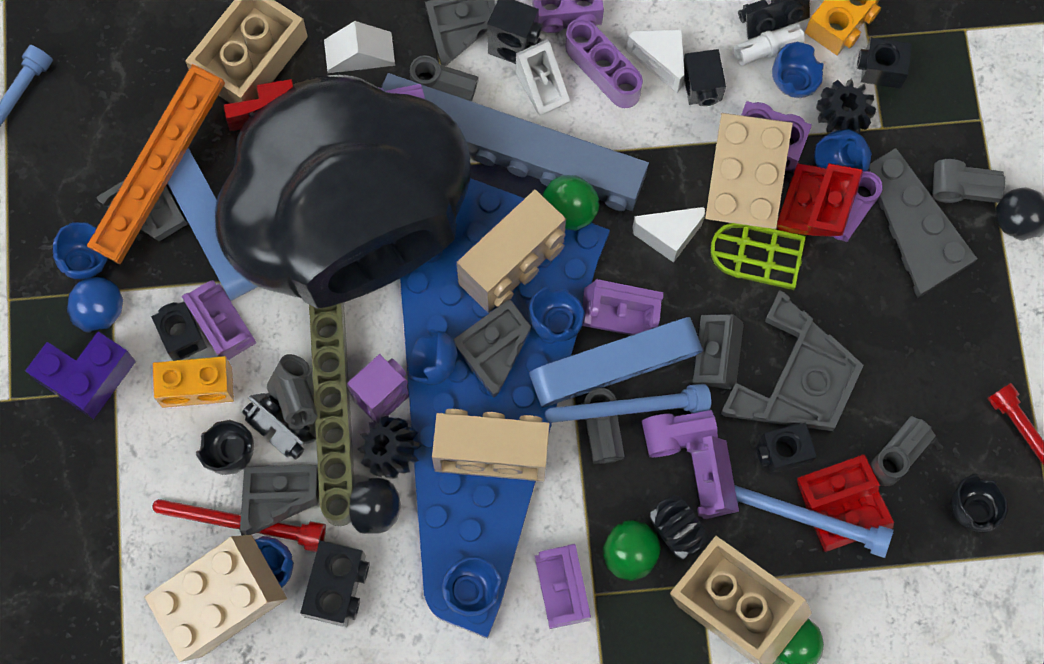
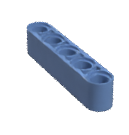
[168,148,258,301]
[529,317,703,407]

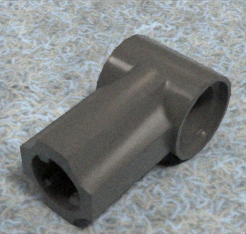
[410,55,479,102]
[932,159,1005,203]
[267,354,318,429]
[584,388,625,464]
[870,416,936,486]

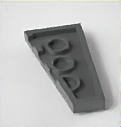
[867,148,977,299]

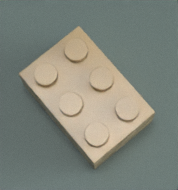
[185,0,308,103]
[705,113,793,229]
[457,190,566,313]
[432,409,550,482]
[144,535,287,662]
[670,536,812,664]

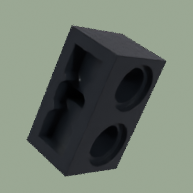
[487,0,543,64]
[300,540,370,628]

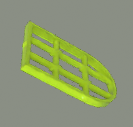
[711,223,806,290]

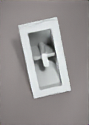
[324,21,395,73]
[626,30,684,93]
[516,39,570,115]
[632,207,706,262]

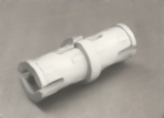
[734,23,805,66]

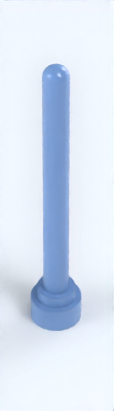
[0,45,53,127]
[545,384,711,423]
[734,485,894,558]

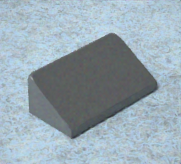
[693,314,743,389]

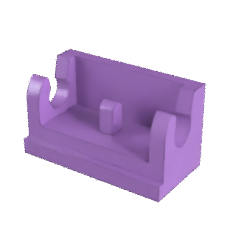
[582,279,663,335]
[181,280,256,360]
[686,436,739,519]
[535,544,591,629]

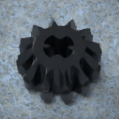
[816,78,876,133]
[357,416,422,479]
[650,495,708,560]

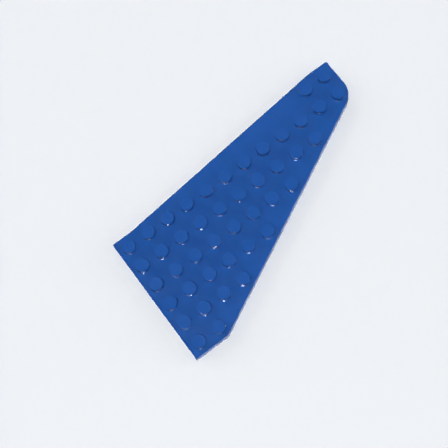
[400,178,610,639]

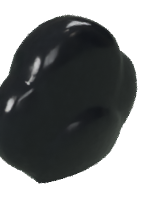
[215,75,471,309]

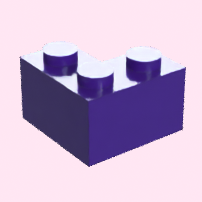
[25,332,136,419]

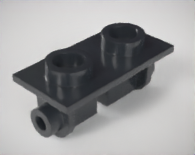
[738,0,810,39]
[242,393,316,460]

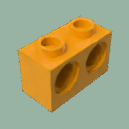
[805,0,881,56]
[153,356,234,408]

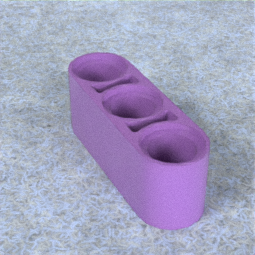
[565,18,643,108]

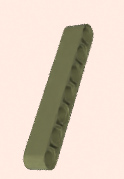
[309,303,355,526]

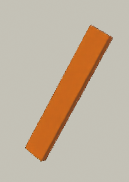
[87,64,225,264]

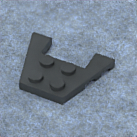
[721,290,864,431]

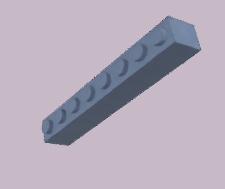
[382,73,649,211]

